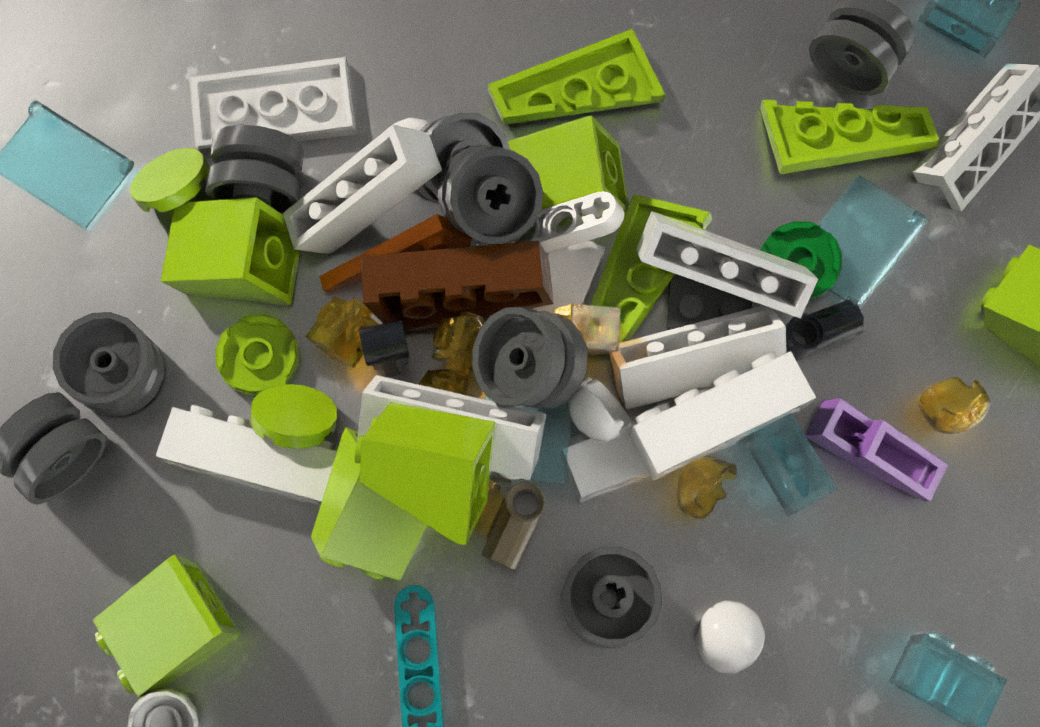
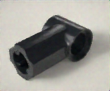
[785,299,865,361]
[359,320,410,377]

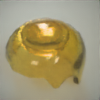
[917,377,991,434]
[676,456,738,520]

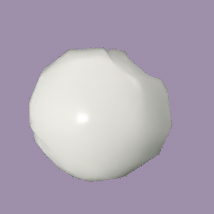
[568,377,633,442]
[695,600,765,674]
[128,688,198,727]

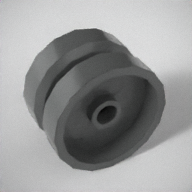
[809,0,916,96]
[418,113,511,205]
[205,125,304,214]
[437,145,543,244]
[472,307,587,408]
[53,312,164,417]
[0,392,107,505]
[561,547,662,649]

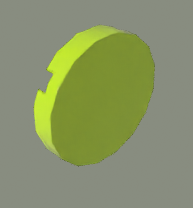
[130,148,210,212]
[215,314,300,398]
[250,384,337,449]

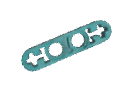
[394,585,444,727]

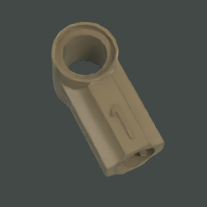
[481,482,545,571]

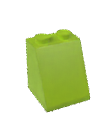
[508,115,629,230]
[160,197,300,305]
[981,244,1040,367]
[354,402,496,545]
[311,428,427,581]
[93,554,241,697]

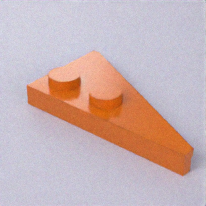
[319,214,473,292]

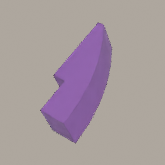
[805,398,948,502]

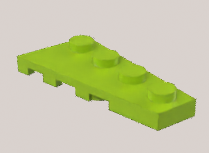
[488,28,665,125]
[760,99,939,174]
[580,194,712,354]

